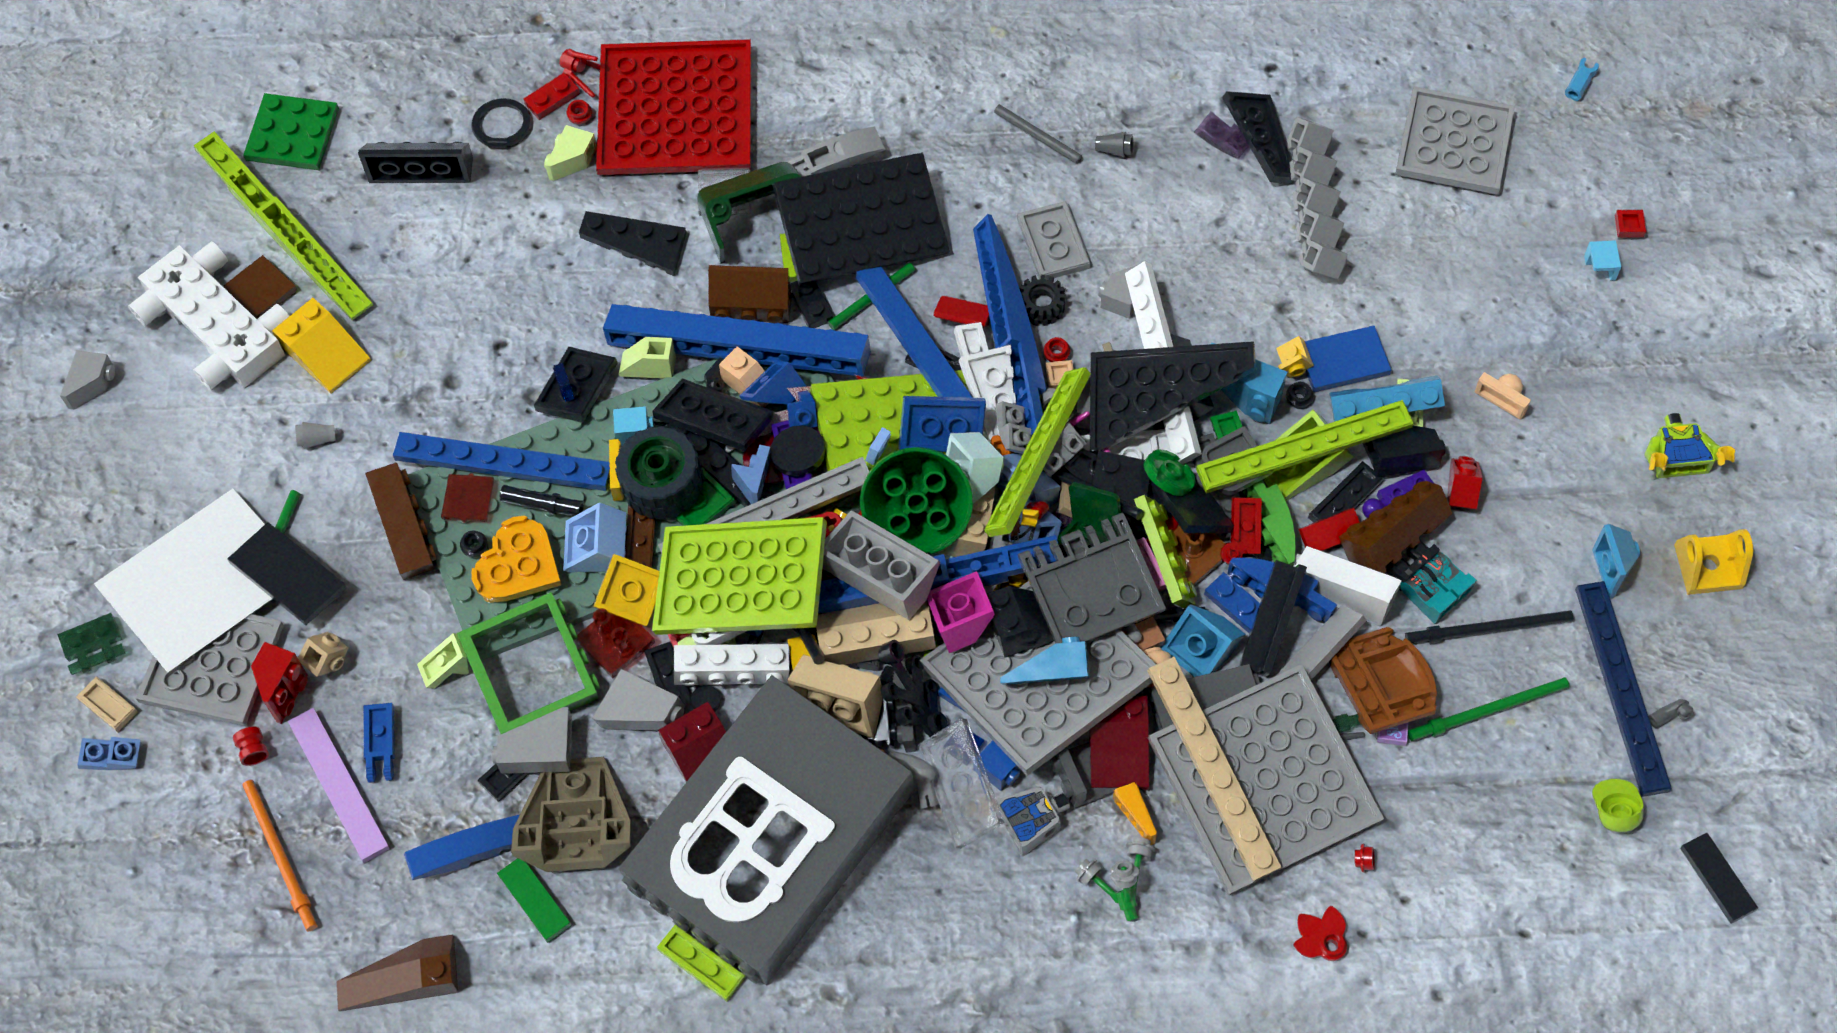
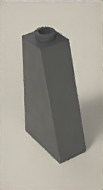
[1148,664,1260,731]

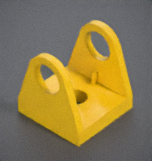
[1674,529,1753,595]

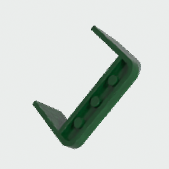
[697,162,802,264]

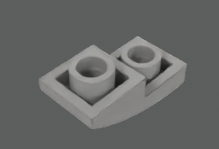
[996,401,1031,454]

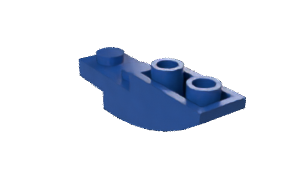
[1227,558,1337,623]

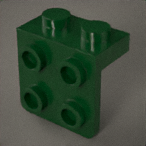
[1058,482,1121,548]

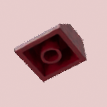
[658,702,726,782]

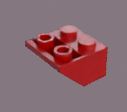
[251,642,308,724]

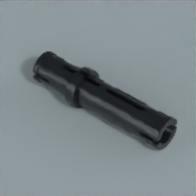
[500,485,584,517]

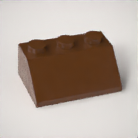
[708,265,792,324]

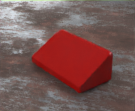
[933,296,990,328]

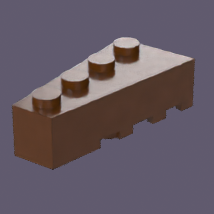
[365,462,437,580]

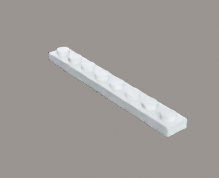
[1125,261,1202,465]

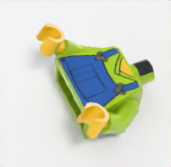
[1644,413,1735,479]

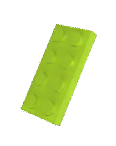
[1134,495,1197,609]

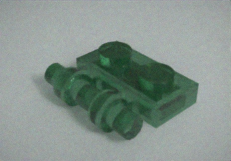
[57,613,126,675]

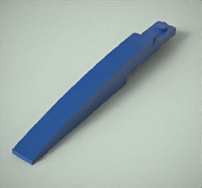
[973,214,1046,437]
[818,535,1058,613]

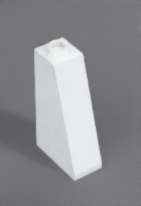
[1293,546,1401,626]

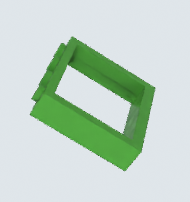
[457,592,600,734]

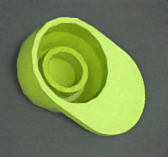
[1592,779,1644,832]

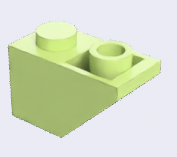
[544,125,597,181]
[619,337,676,378]

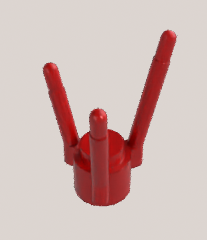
[559,48,600,98]

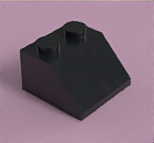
[987,586,1054,658]

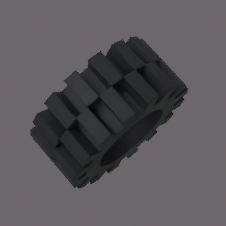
[1019,275,1066,326]

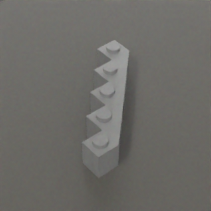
[1287,117,1348,279]

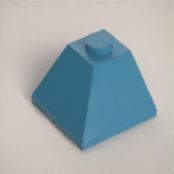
[1592,524,1640,599]
[1160,604,1245,677]

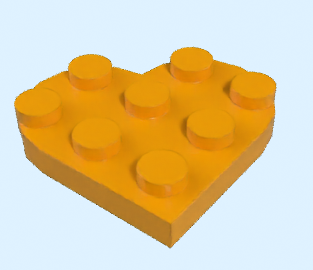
[471,516,561,603]

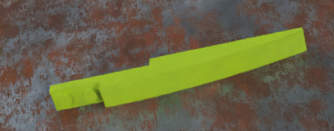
[194,131,373,320]

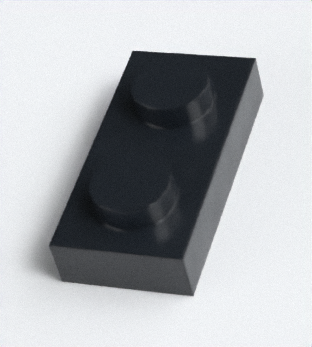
[790,281,833,328]

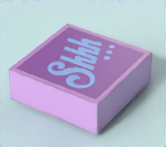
[1377,723,1408,746]

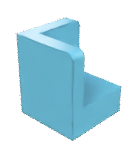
[1584,240,1621,281]

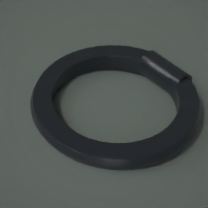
[471,98,531,148]

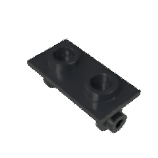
[869,699,897,748]

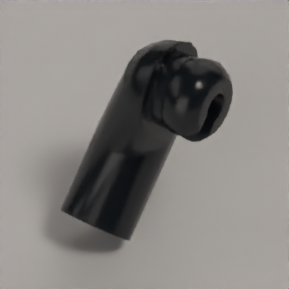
[704,357,725,392]

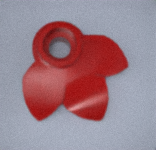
[1293,906,1347,961]

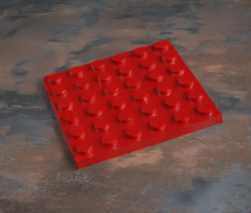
[596,39,751,175]

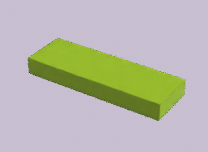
[656,925,746,1002]

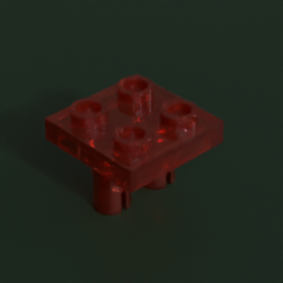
[576,608,655,679]

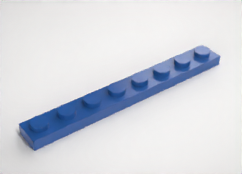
[393,432,610,491]

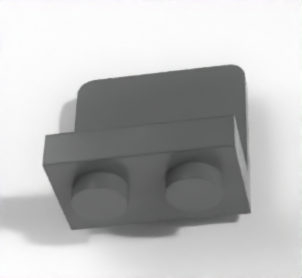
[1049,742,1116,808]

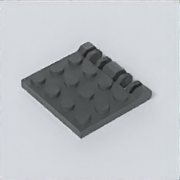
[1017,513,1166,644]

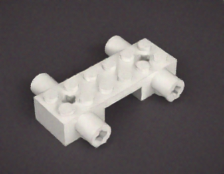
[128,241,289,390]

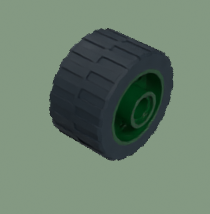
[615,426,704,520]

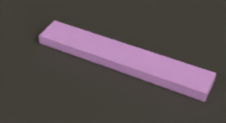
[288,708,390,863]

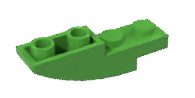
[1242,480,1296,566]

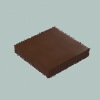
[223,255,298,319]

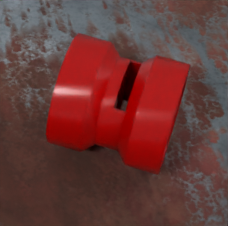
[233,726,269,766]

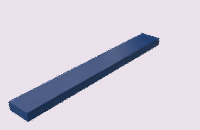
[856,266,973,398]

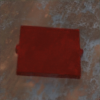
[441,473,494,523]

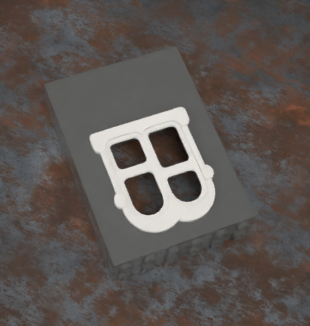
[618,675,915,985]

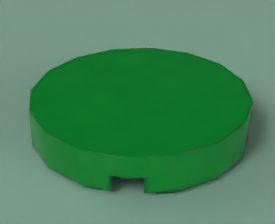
[1144,449,1195,496]

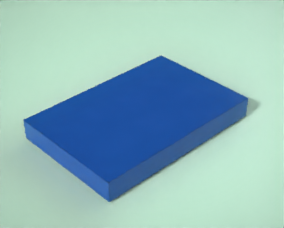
[1305,326,1391,392]
[899,396,986,452]

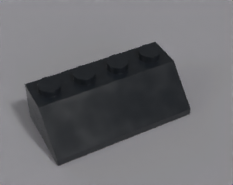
[358,142,473,183]

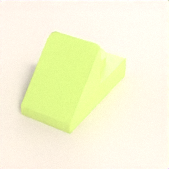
[417,633,469,689]

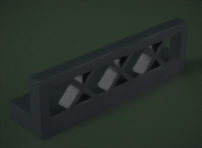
[1239,560,1307,677]

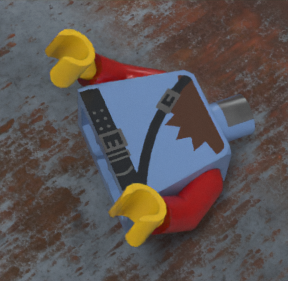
[1006,501,1062,587]

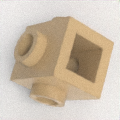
[298,632,349,677]

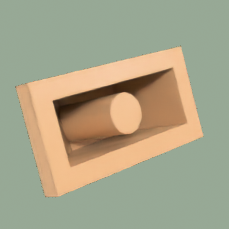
[719,347,769,408]

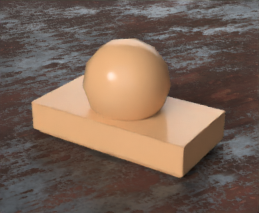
[1475,372,1531,419]

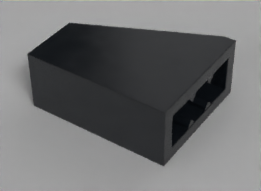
[1362,425,1446,477]

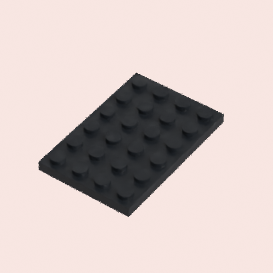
[772,152,950,285]

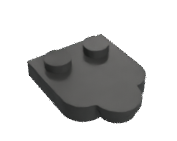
[1196,426,1273,495]

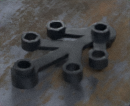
[878,640,948,740]

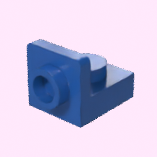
[787,390,817,427]

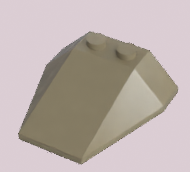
[511,756,631,872]

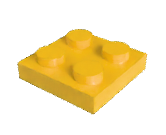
[593,554,660,627]

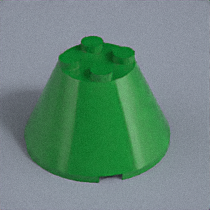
[860,447,973,554]

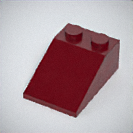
[1089,696,1149,790]

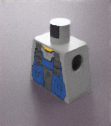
[996,787,1070,857]

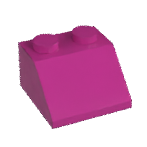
[927,571,995,653]

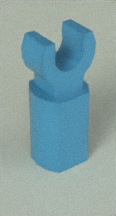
[1565,58,1599,101]

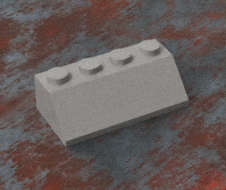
[822,510,940,620]

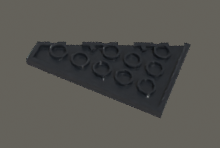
[1090,341,1255,455]

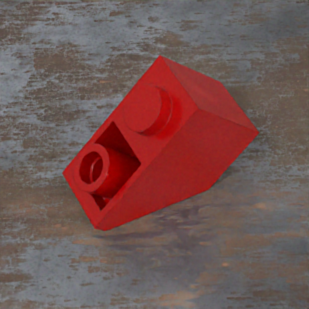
[1447,456,1483,509]

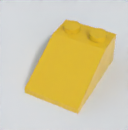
[272,298,371,394]

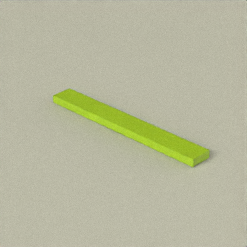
[984,367,1091,537]
[1196,400,1413,493]

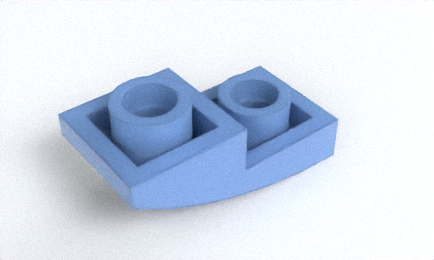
[77,737,141,770]

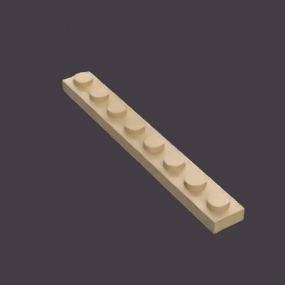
[1147,656,1281,881]

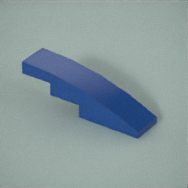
[404,814,520,880]

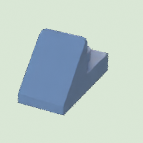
[731,445,771,504]

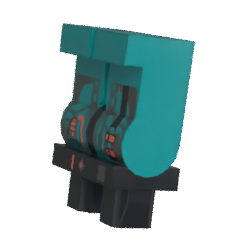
[1388,541,1477,624]

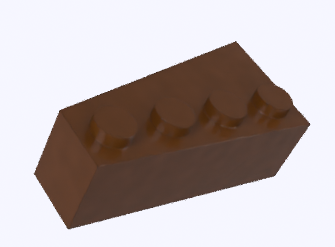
[1339,481,1452,574]

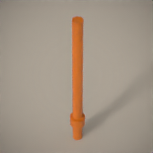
[242,780,318,932]

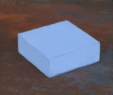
[865,427,891,465]

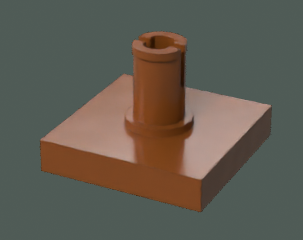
[1153,526,1225,587]

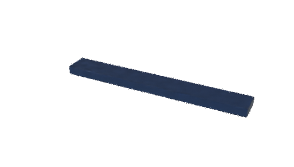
[1575,581,1672,797]

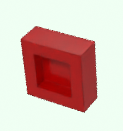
[1615,210,1646,238]

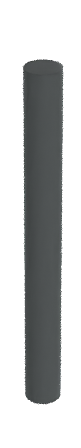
[994,104,1082,164]

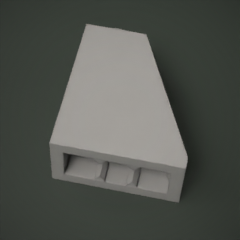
[592,669,685,730]
[492,707,572,773]

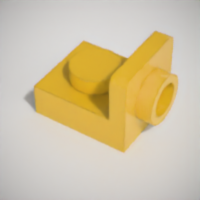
[1276,336,1314,378]

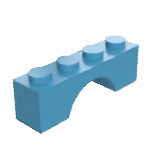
[1329,375,1445,422]

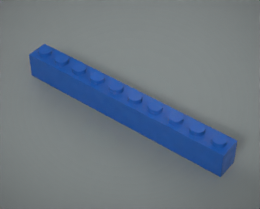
[603,304,871,377]

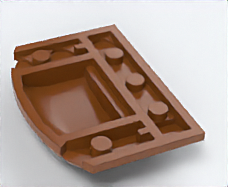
[1329,627,1437,734]

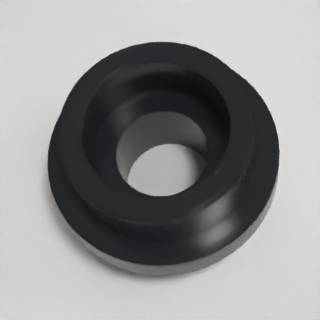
[1286,381,1313,408]
[460,530,488,558]

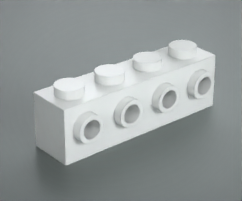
[674,644,789,686]

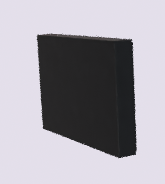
[534,346,618,423]
[1149,474,1234,533]

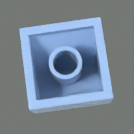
[563,502,627,572]

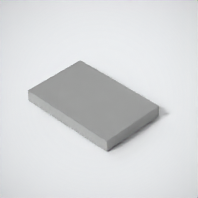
[1017,201,1090,280]

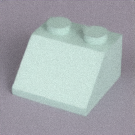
[946,432,1004,504]

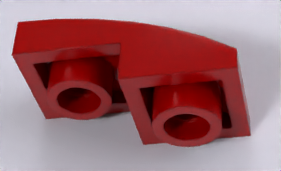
[1298,508,1360,551]

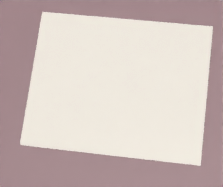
[94,489,272,673]

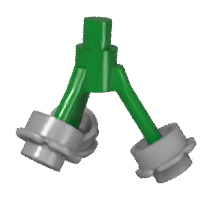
[1075,837,1155,921]

